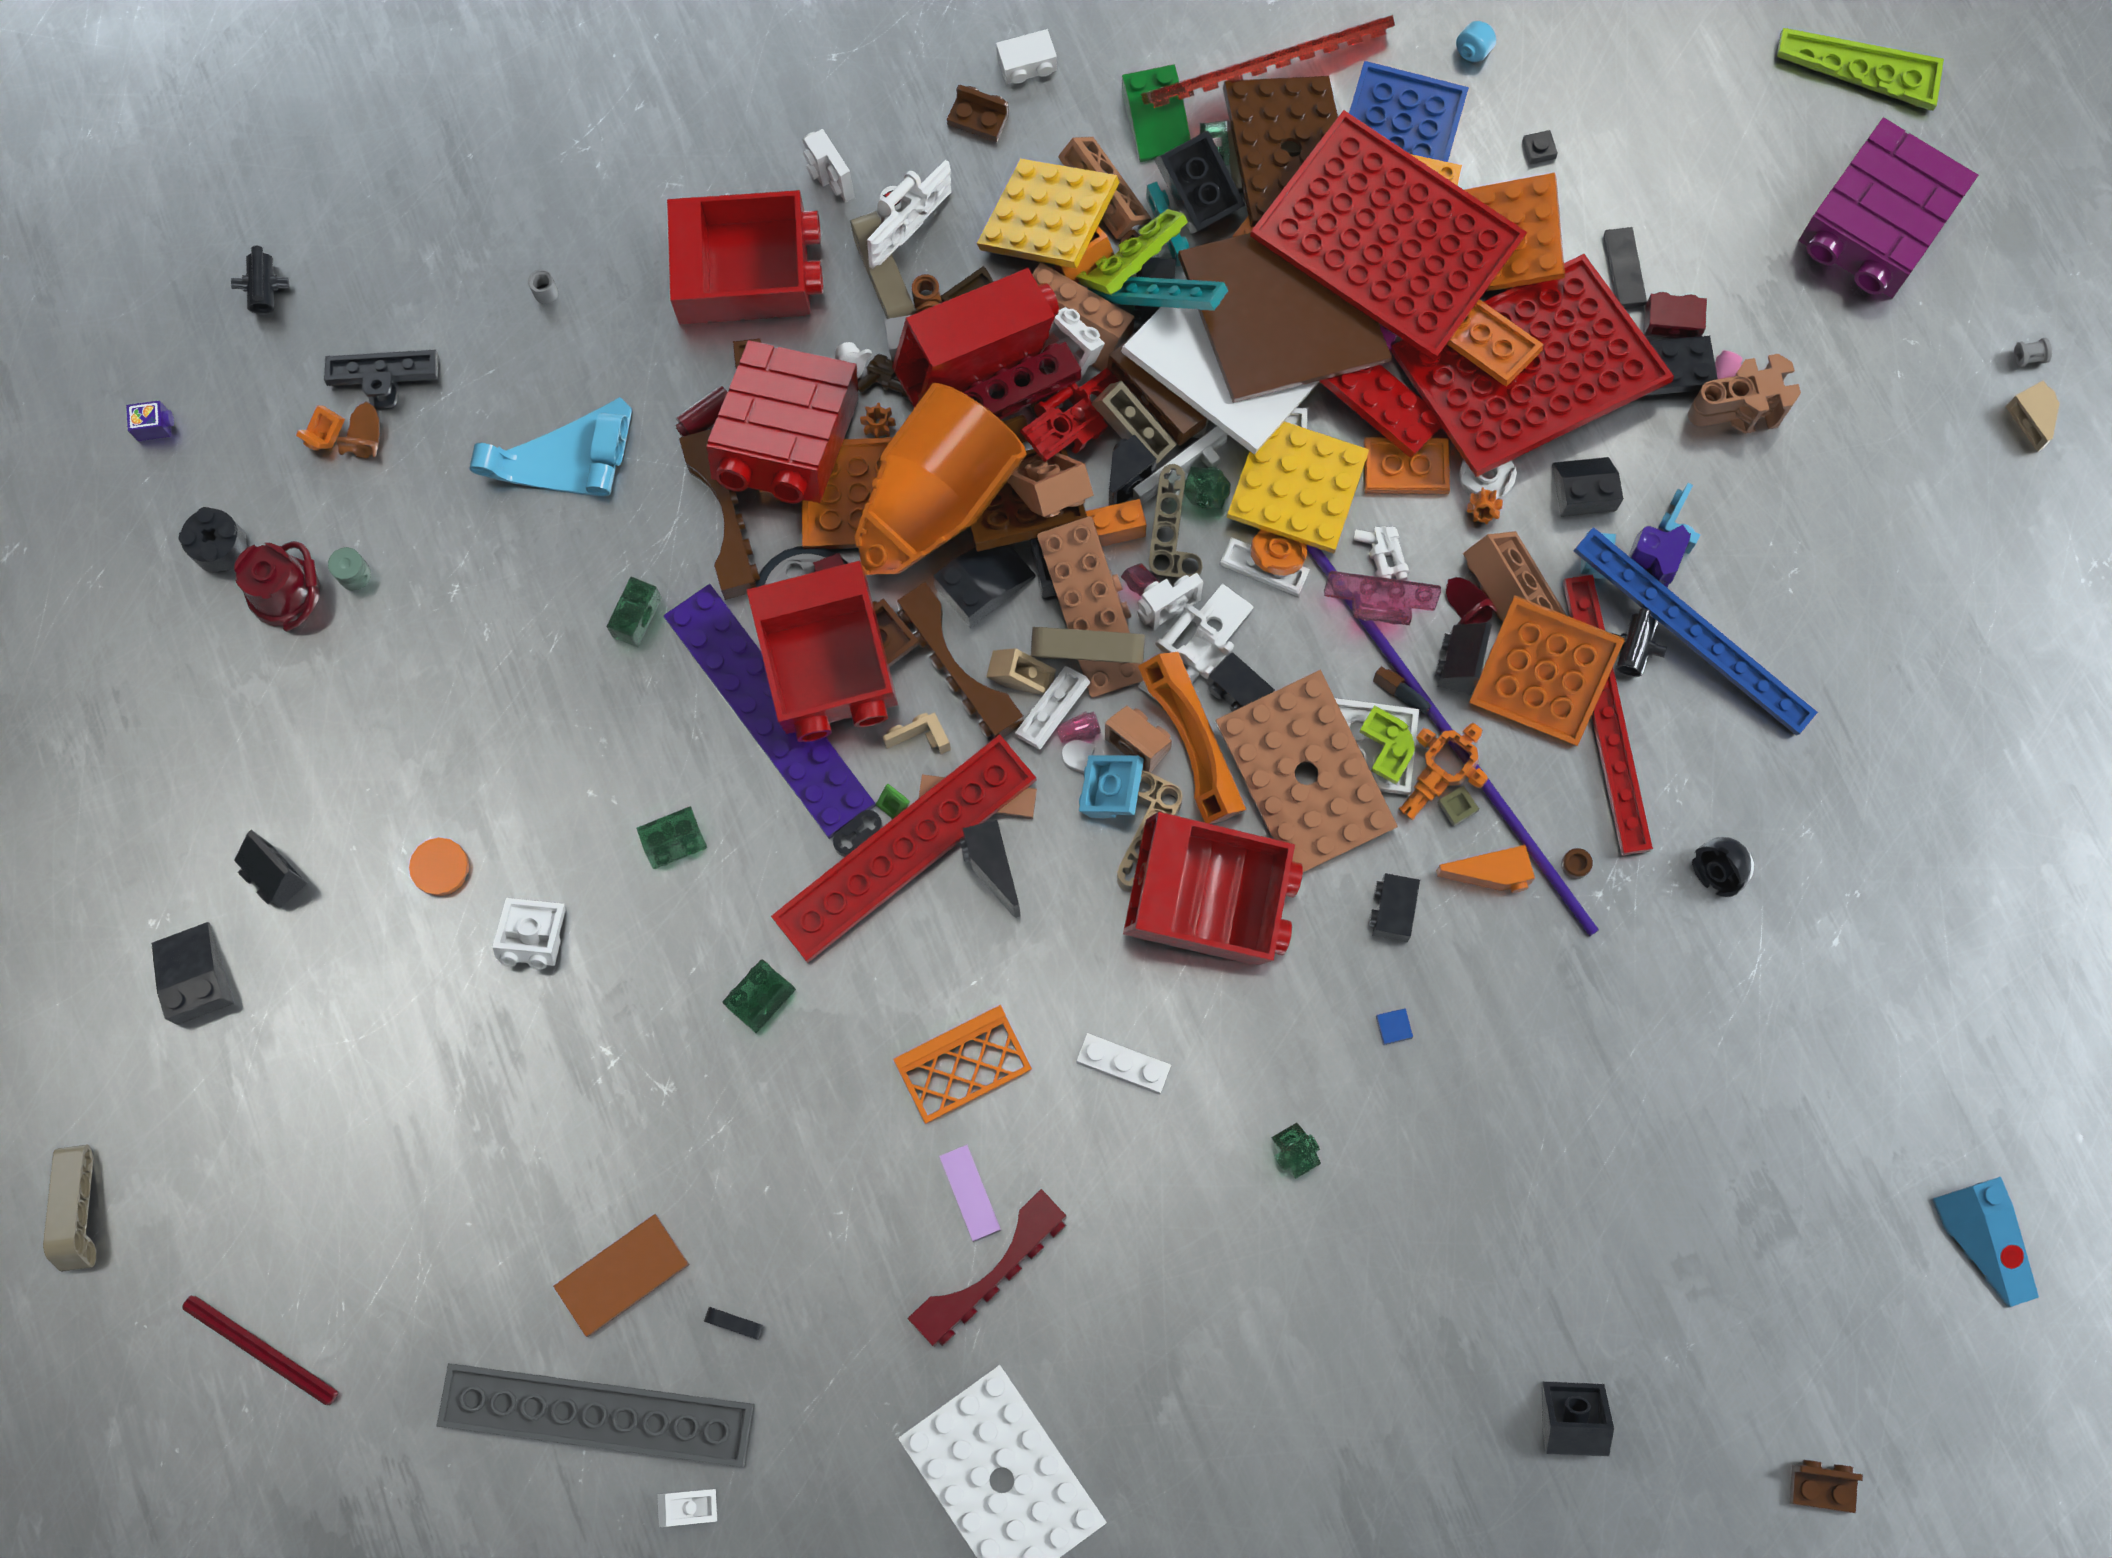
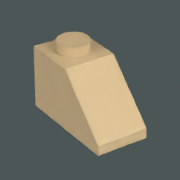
[2006,380,2060,452]
[986,648,1056,696]

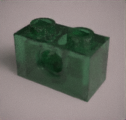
[606,577,662,647]

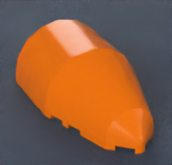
[855,383,1027,575]

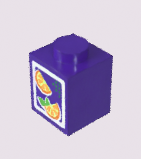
[126,400,174,441]

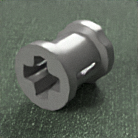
[2014,338,2052,367]

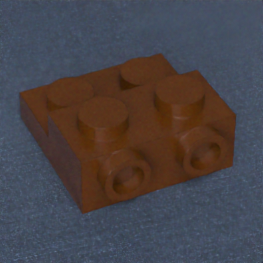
[873,598,919,667]

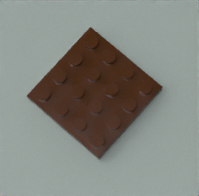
[970,448,1087,551]

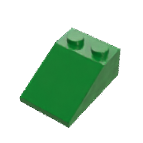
[1122,64,1191,162]

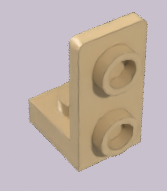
[882,712,951,755]

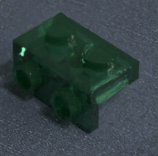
[722,959,796,1033]

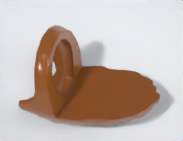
[336,401,380,458]

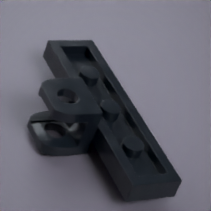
[324,349,439,409]

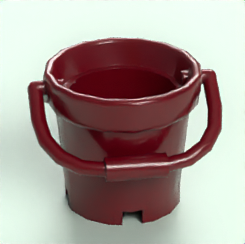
[234,541,320,632]

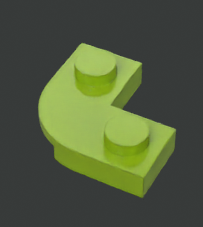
[1359,705,1415,785]

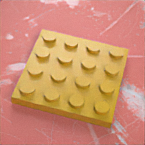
[977,158,1120,269]
[1226,421,1369,554]

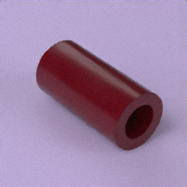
[675,386,727,437]

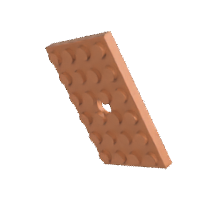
[1215,669,1398,872]

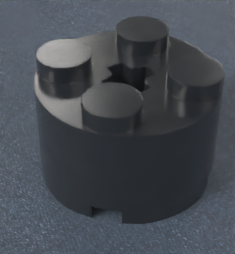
[178,507,248,573]

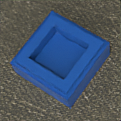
[1376,1008,1413,1045]

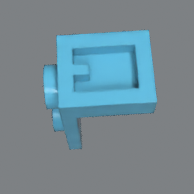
[1658,483,1701,554]

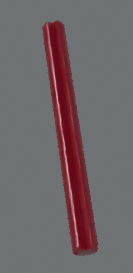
[182,1295,338,1405]

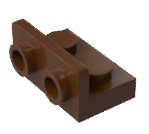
[947,85,1009,142]
[1789,1460,1863,1513]

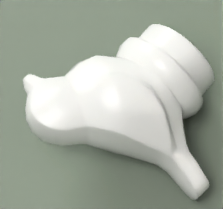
[835,342,872,379]

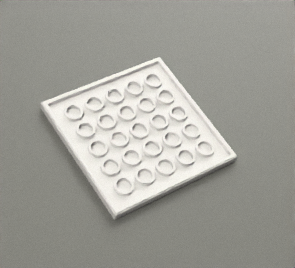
[1121,307,1319,455]

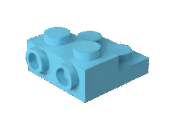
[1079,755,1144,818]

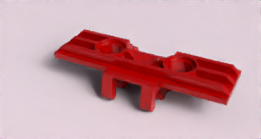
[1020,368,1119,462]

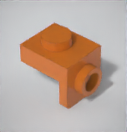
[296,405,345,451]

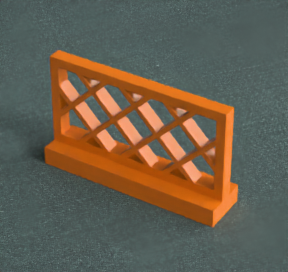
[893,1005,1032,1124]

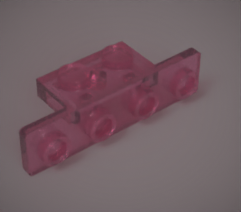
[1324,571,1441,626]

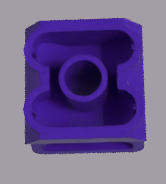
[1628,525,1691,587]

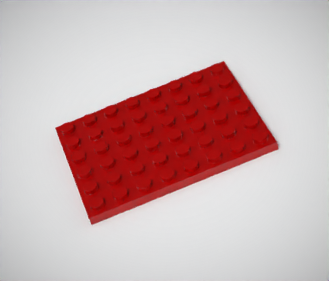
[1250,110,1527,361]
[1391,254,1674,477]

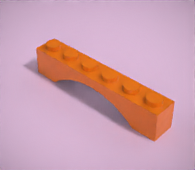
[1138,652,1246,824]

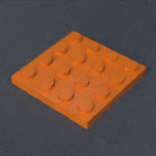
[1464,173,1565,292]
[802,437,893,549]
[1469,595,1624,746]

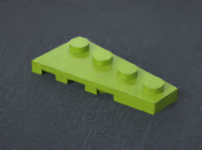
[1076,209,1188,295]

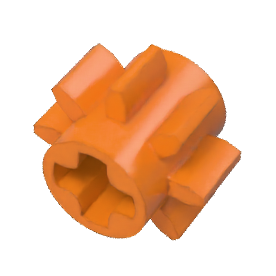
[860,403,896,438]
[1467,487,1503,525]

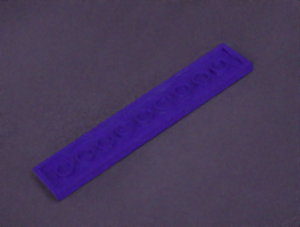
[663,583,876,839]

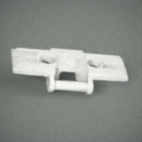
[867,160,951,269]
[1138,583,1254,702]

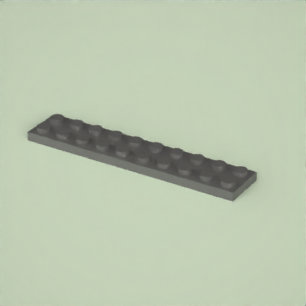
[436,1363,754,1468]

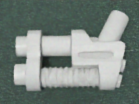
[1353,526,1409,585]

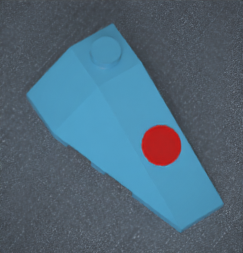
[1932,1177,2039,1307]

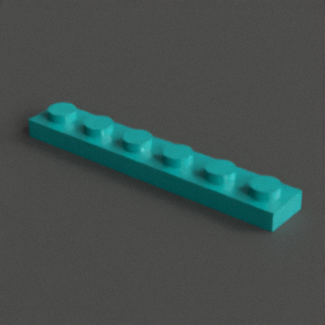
[1087,277,1228,311]

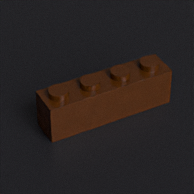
[1107,341,1207,446]

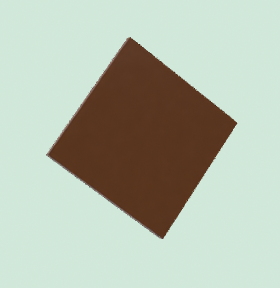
[1178,233,1392,403]

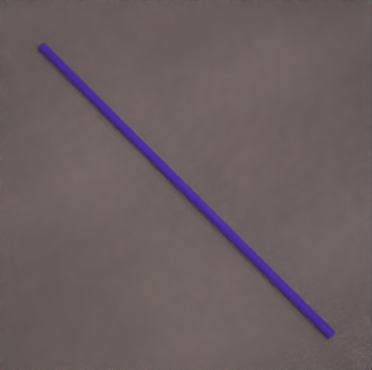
[1307,545,1599,937]

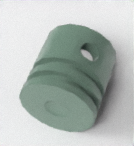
[328,547,371,591]

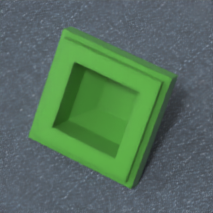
[876,784,910,819]

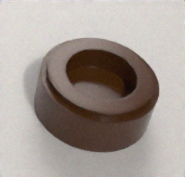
[1561,848,1593,879]

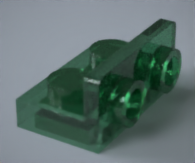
[636,806,707,869]

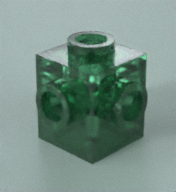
[1184,466,1231,510]
[1271,1122,1321,1179]

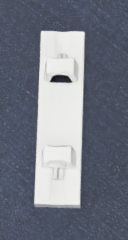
[1133,426,1228,505]

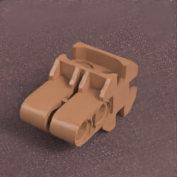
[1688,354,1801,434]

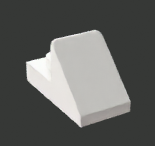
[657,1489,717,1527]

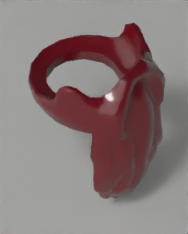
[1446,577,1497,625]

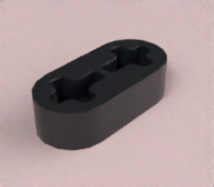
[833,810,883,857]
[704,1307,763,1340]

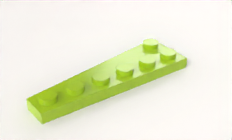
[1776,28,1944,111]

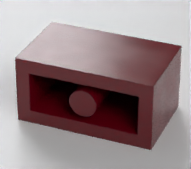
[1644,292,1707,339]

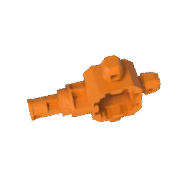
[1398,723,1488,820]

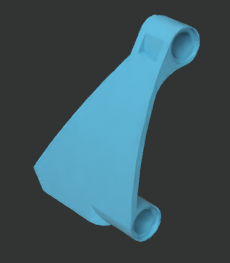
[469,397,632,496]

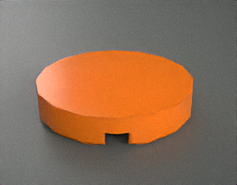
[1250,529,1307,576]
[409,837,470,896]

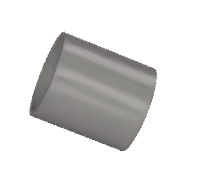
[528,269,558,304]

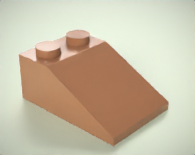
[1007,453,1094,518]

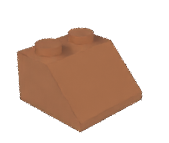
[1105,705,1172,773]

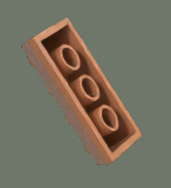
[1032,262,1134,372]
[1463,531,1567,622]

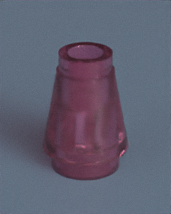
[1057,711,1101,742]

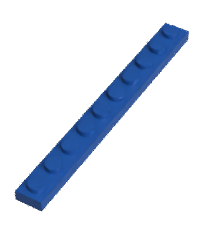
[1573,527,1818,736]

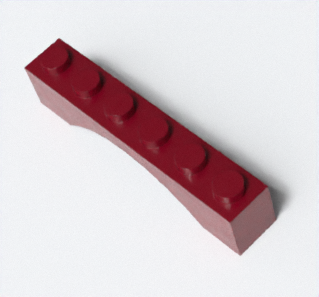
[907,1189,1067,1347]

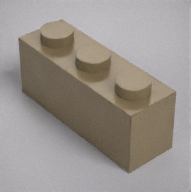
[1091,381,1176,464]

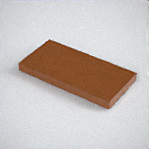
[553,1214,690,1337]

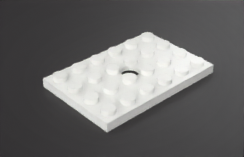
[898,1365,1107,1558]

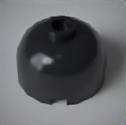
[1692,837,1754,897]

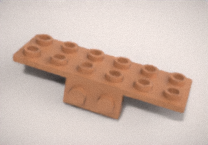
[1037,516,1144,697]

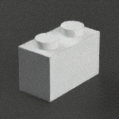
[996,29,1057,85]

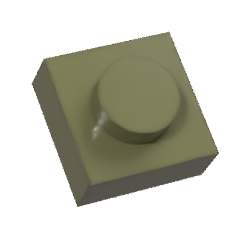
[1437,785,1479,827]

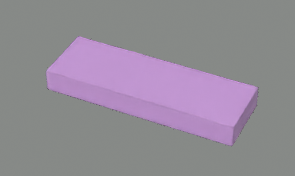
[939,1145,1001,1242]

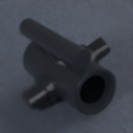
[231,245,289,314]
[1612,608,1667,677]

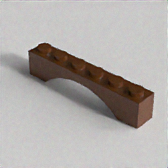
[679,429,760,600]
[896,582,1024,739]

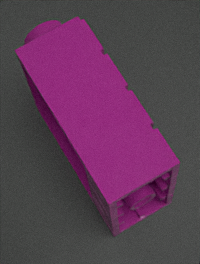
[1798,117,1979,299]

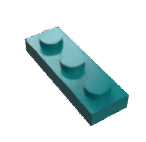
[1146,181,1190,267]

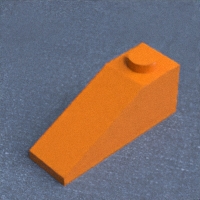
[1436,845,1535,893]

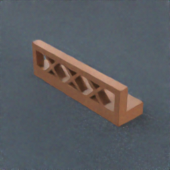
[1058,137,1152,239]

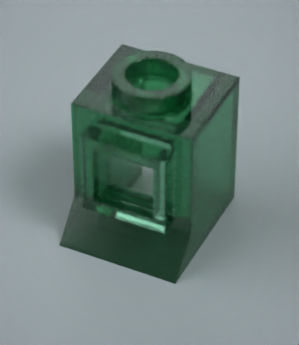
[1199,121,1230,165]

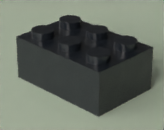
[1154,130,1246,233]

